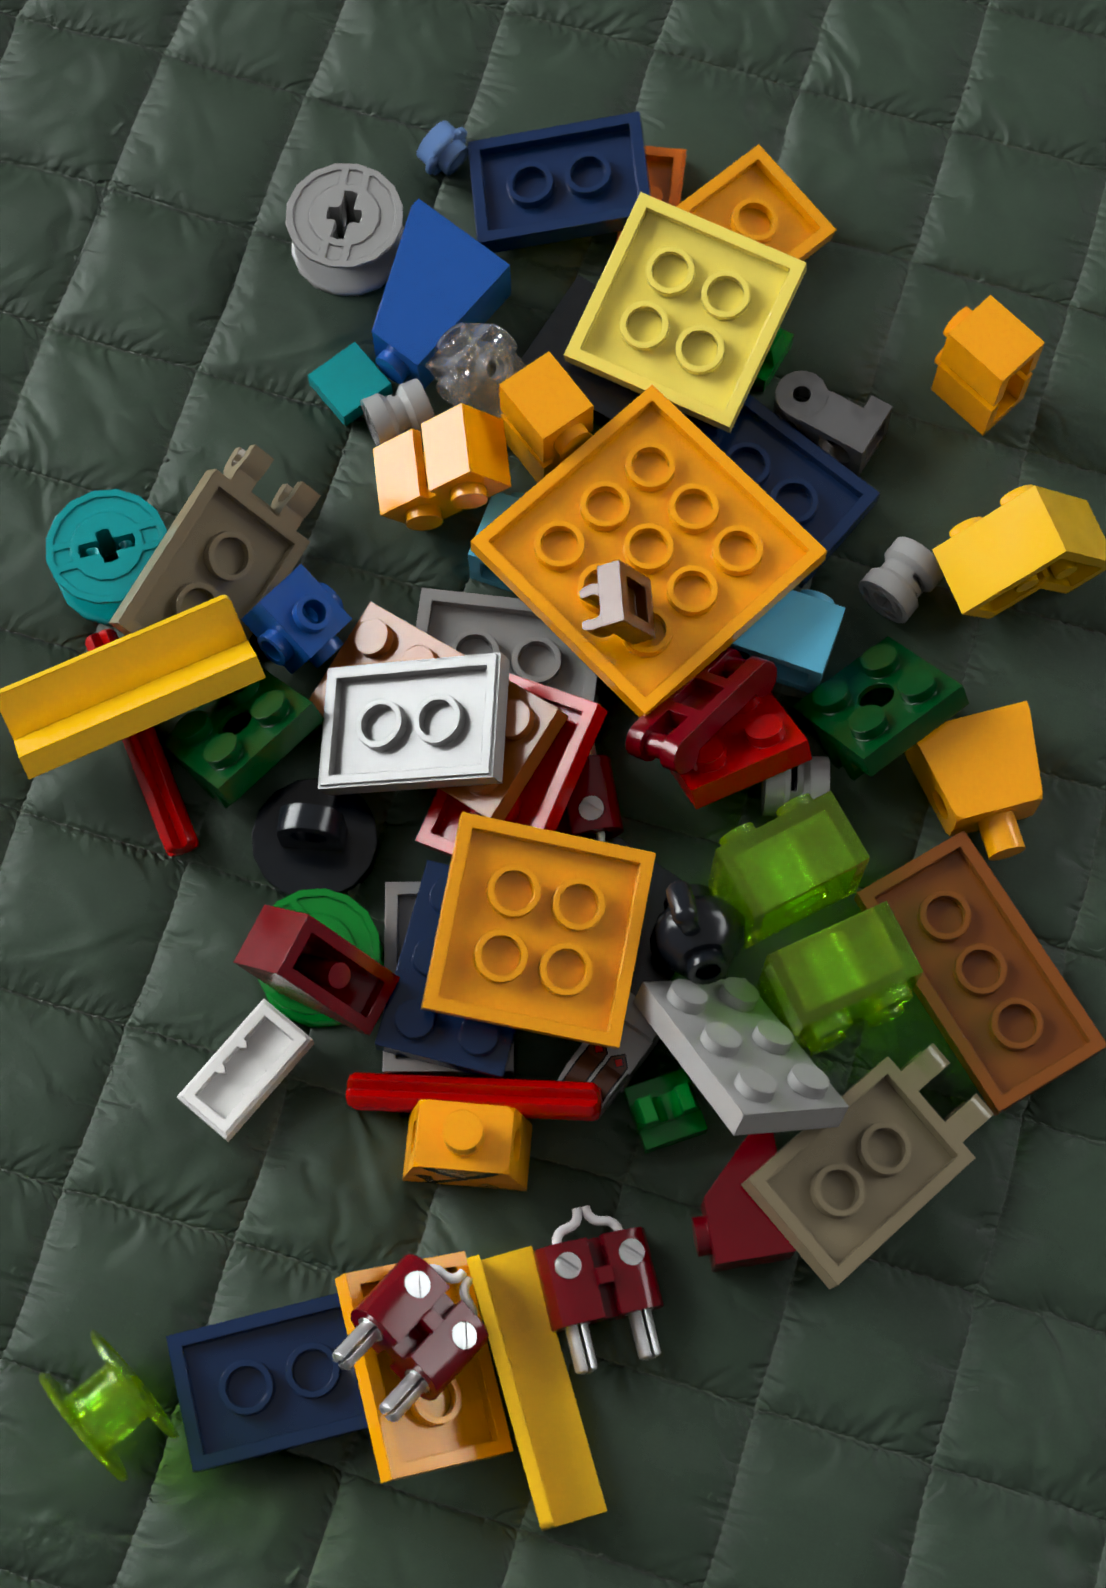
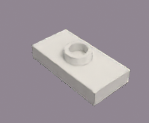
[177,999,315,1142]

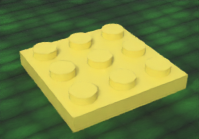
[564,192,807,433]

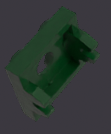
[792,636,970,781]
[160,668,325,809]

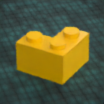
[932,484,1106,619]

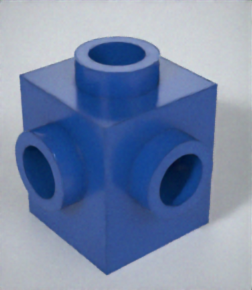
[241,564,352,674]

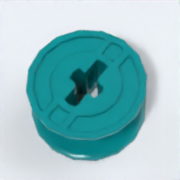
[46,489,167,626]

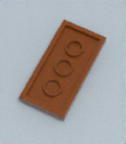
[309,601,569,821]
[854,830,1106,1116]

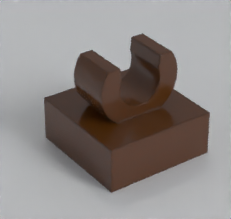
[579,560,656,645]

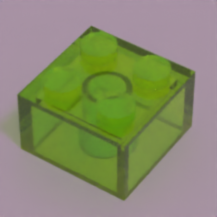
[708,791,870,949]
[757,901,923,1055]

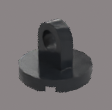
[251,778,379,897]

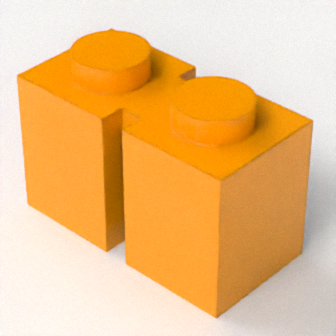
[931,295,1045,436]
[499,351,594,483]
[373,403,512,531]

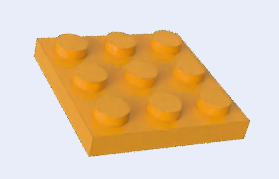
[421,812,656,1049]

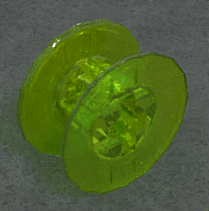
[38,1329,180,1482]

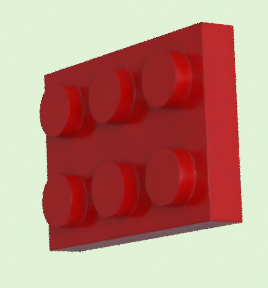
[415,673,608,857]

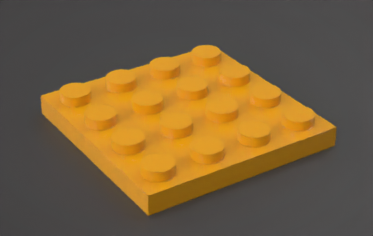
[470,385,827,718]

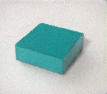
[308,342,393,427]

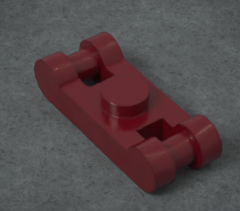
[625,647,777,774]

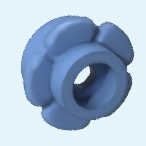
[416,120,468,176]

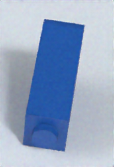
[372,198,511,389]

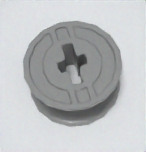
[285,163,404,296]

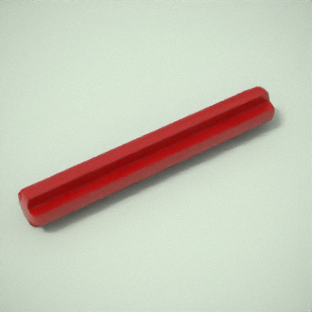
[85,629,199,857]
[346,1072,602,1121]

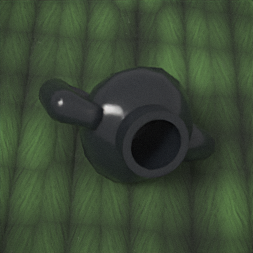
[650,880,746,984]

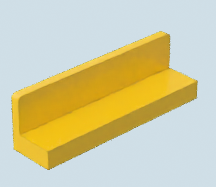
[0,595,266,779]
[466,1245,607,1531]

